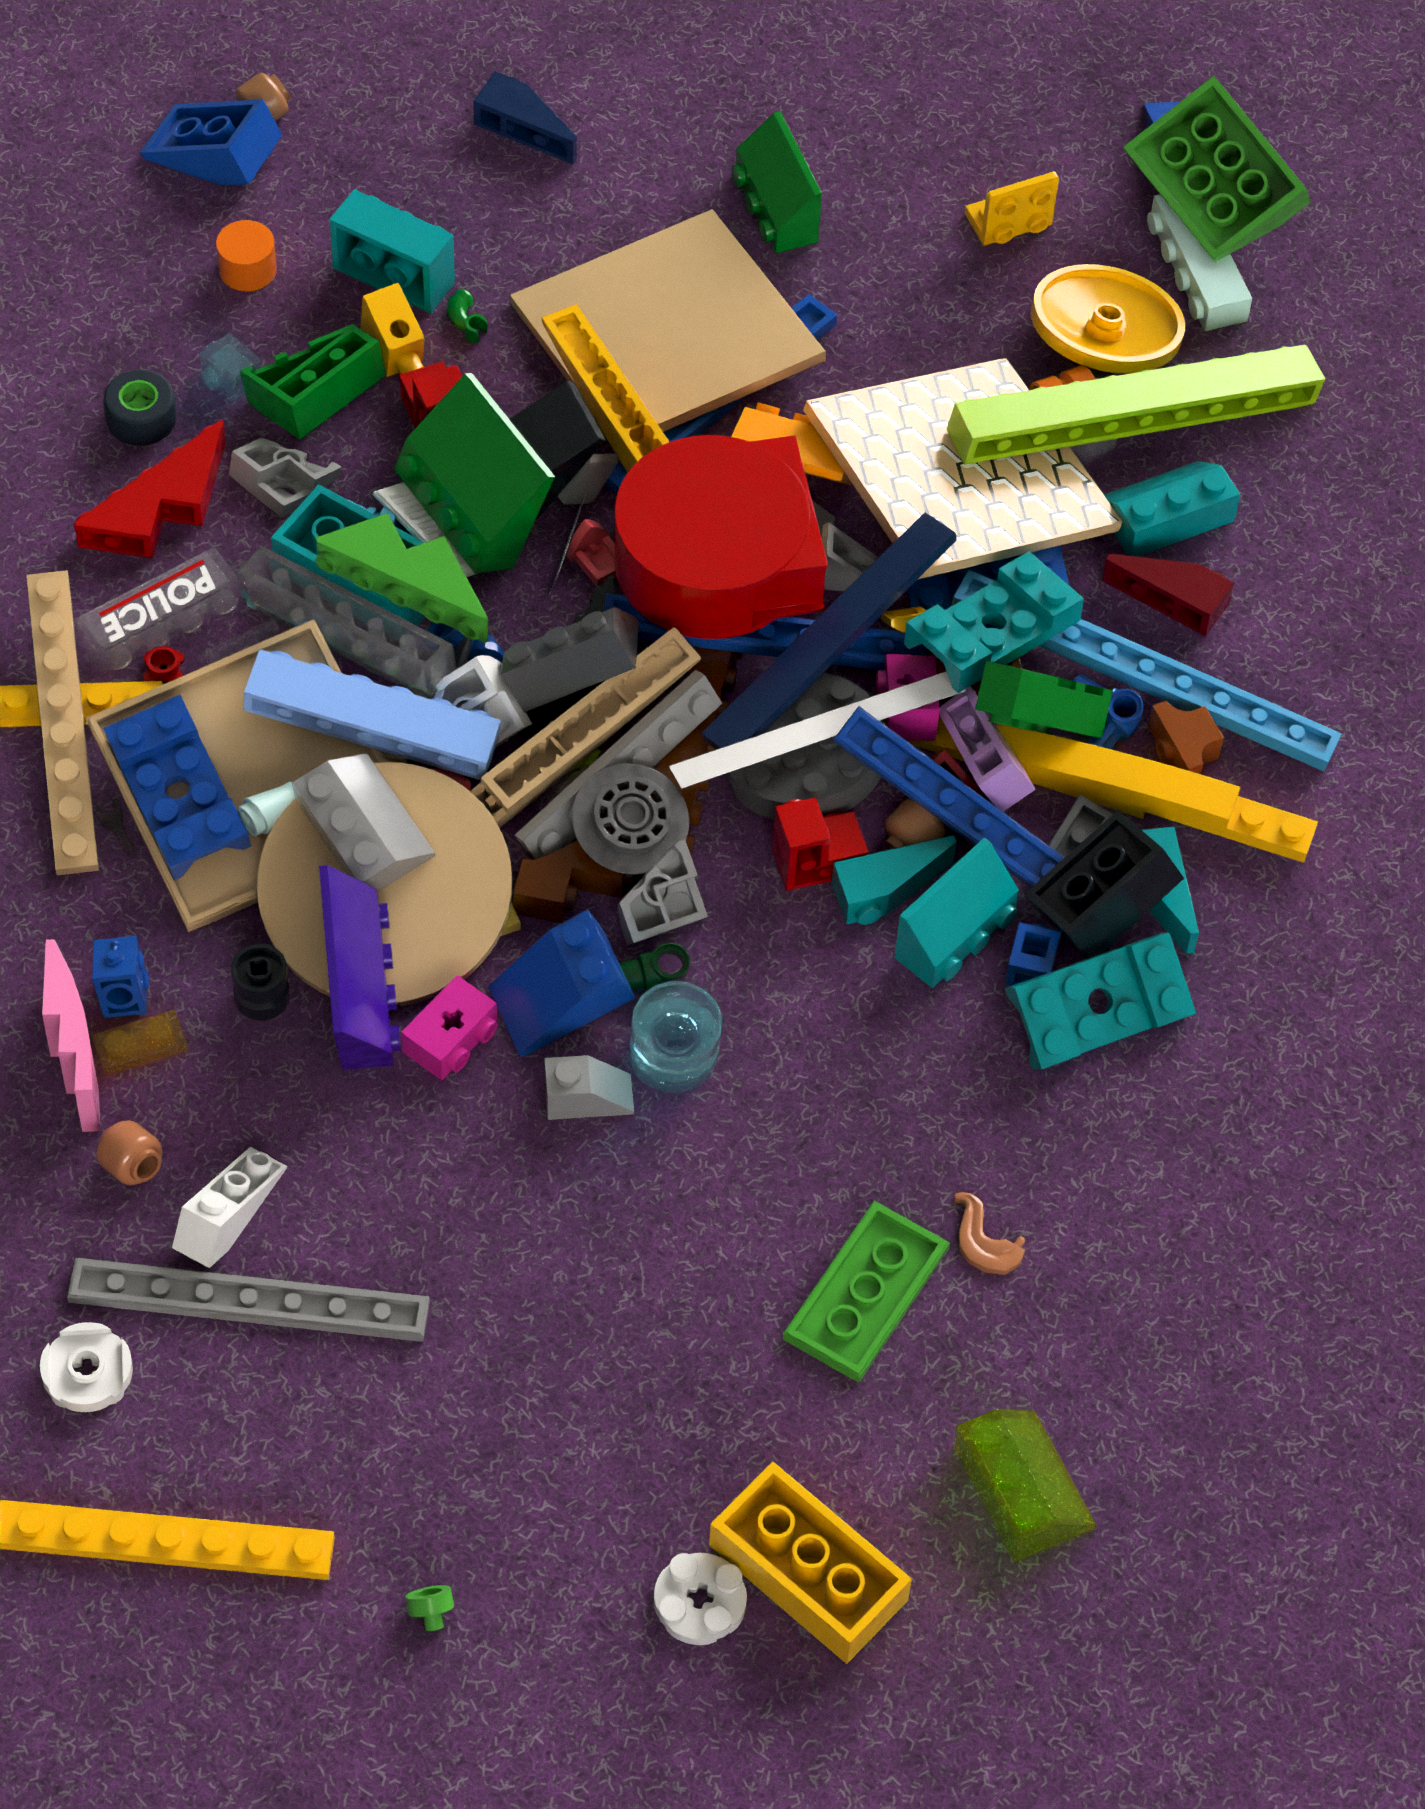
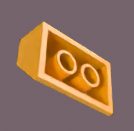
[731,402,852,486]

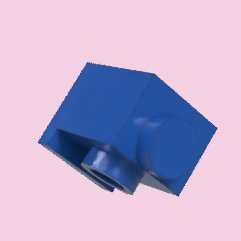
[1005,922,1061,986]

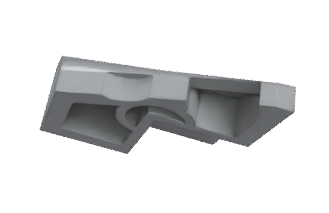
[229,438,342,518]
[618,839,708,945]

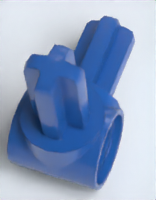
[1073,674,1143,749]

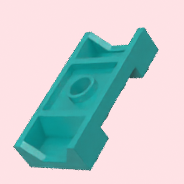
[904,551,1084,693]
[1004,932,1197,1070]

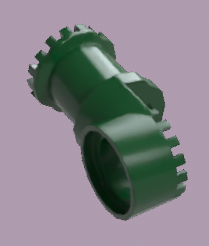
[619,942,690,992]

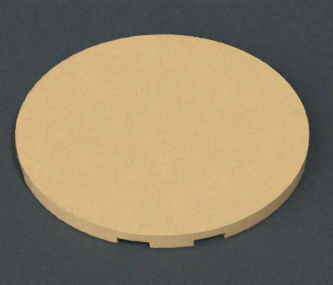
[257,762,512,1006]

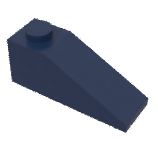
[473,71,577,164]

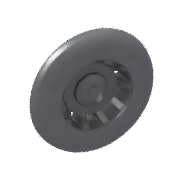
[572,763,689,874]

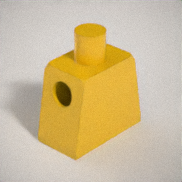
[360,283,425,377]

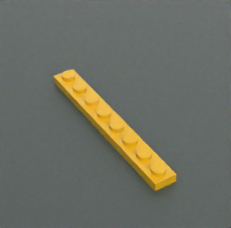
[0,1500,335,1580]

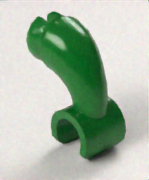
[447,289,488,343]

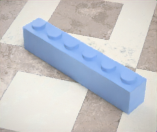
[244,649,501,780]

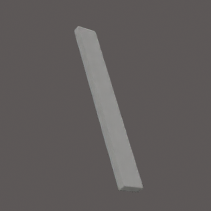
[67,1258,430,1342]

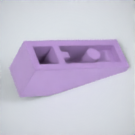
[939,686,1036,812]

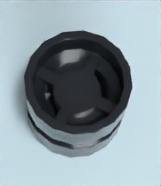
[231,944,290,1021]

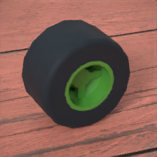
[103,370,177,446]

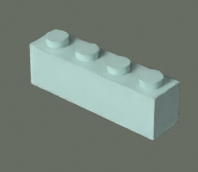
[1147,194,1252,331]

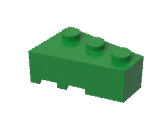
[240,324,386,440]
[975,661,1113,738]

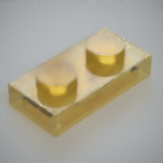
[92,1009,188,1077]

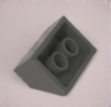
[501,607,639,712]

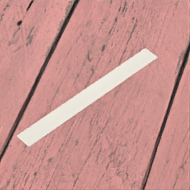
[669,671,966,788]

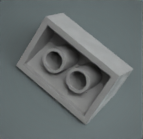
[292,754,436,892]

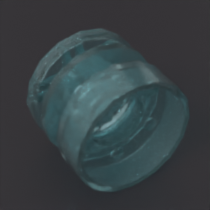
[629,981,723,1093]

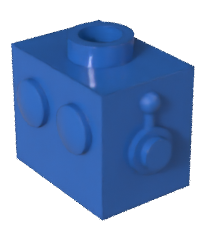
[92,936,150,1018]

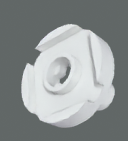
[40,1322,133,1412]
[654,1553,747,1645]

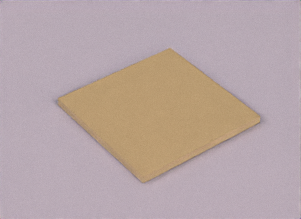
[510,209,826,432]
[86,619,387,932]

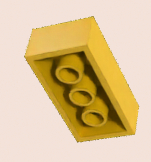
[709,1461,912,1664]

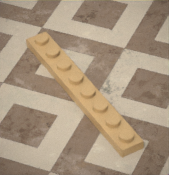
[26,570,99,875]

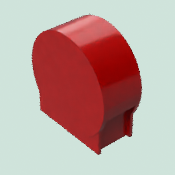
[614,435,828,639]

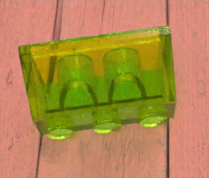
[954,1409,1097,1562]

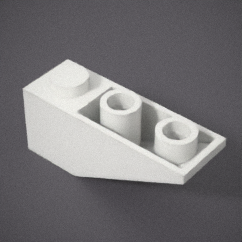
[172,1147,287,1268]

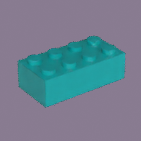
[271,484,425,640]

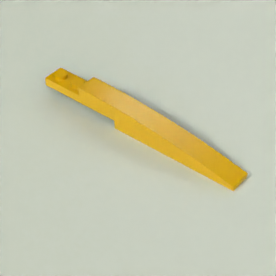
[542,304,669,473]
[909,715,1318,863]

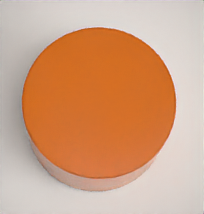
[216,220,277,292]

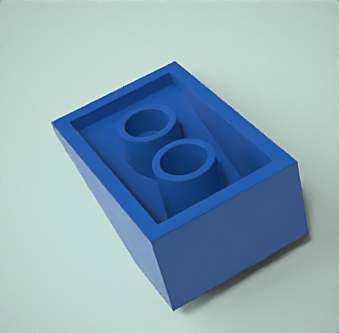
[140,99,282,186]
[488,910,635,1057]

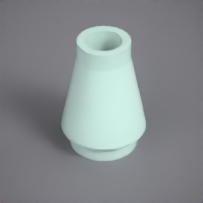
[237,782,295,837]

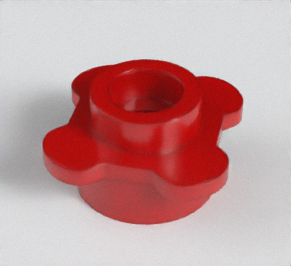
[142,646,184,683]

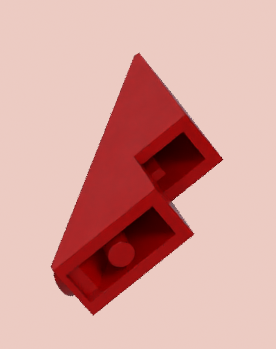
[74,420,226,558]

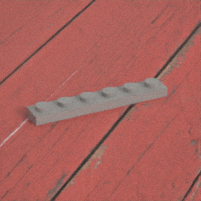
[515,670,722,860]

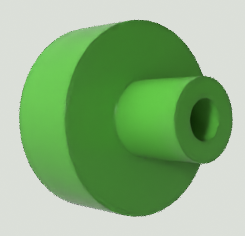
[405,1585,454,1631]

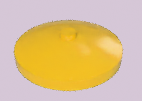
[1031,264,1185,374]

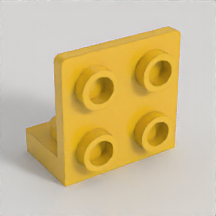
[965,172,1059,246]

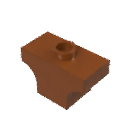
[1148,701,1224,774]

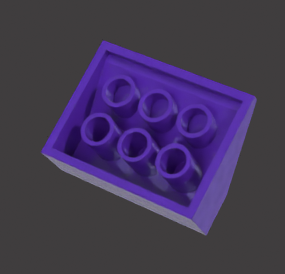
[319,865,401,1070]

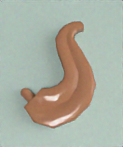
[954,1192,1025,1275]

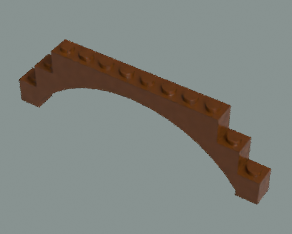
[513,528,743,923]

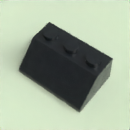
[1024,810,1184,960]

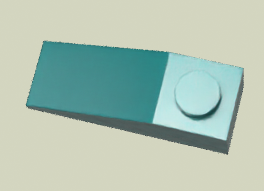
[1142,827,1199,954]
[831,835,956,925]

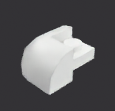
[434,655,532,747]

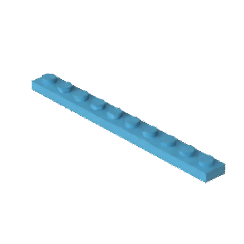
[951,570,1342,772]

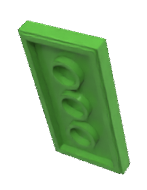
[782,1201,950,1383]

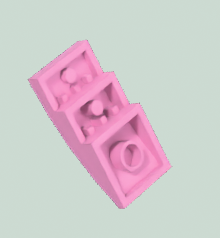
[42,940,100,1132]

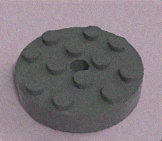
[725,673,883,820]

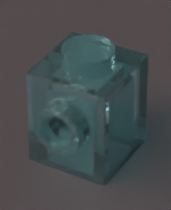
[200,332,261,403]

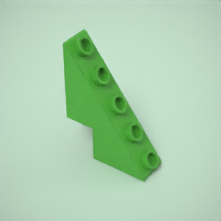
[315,513,488,643]

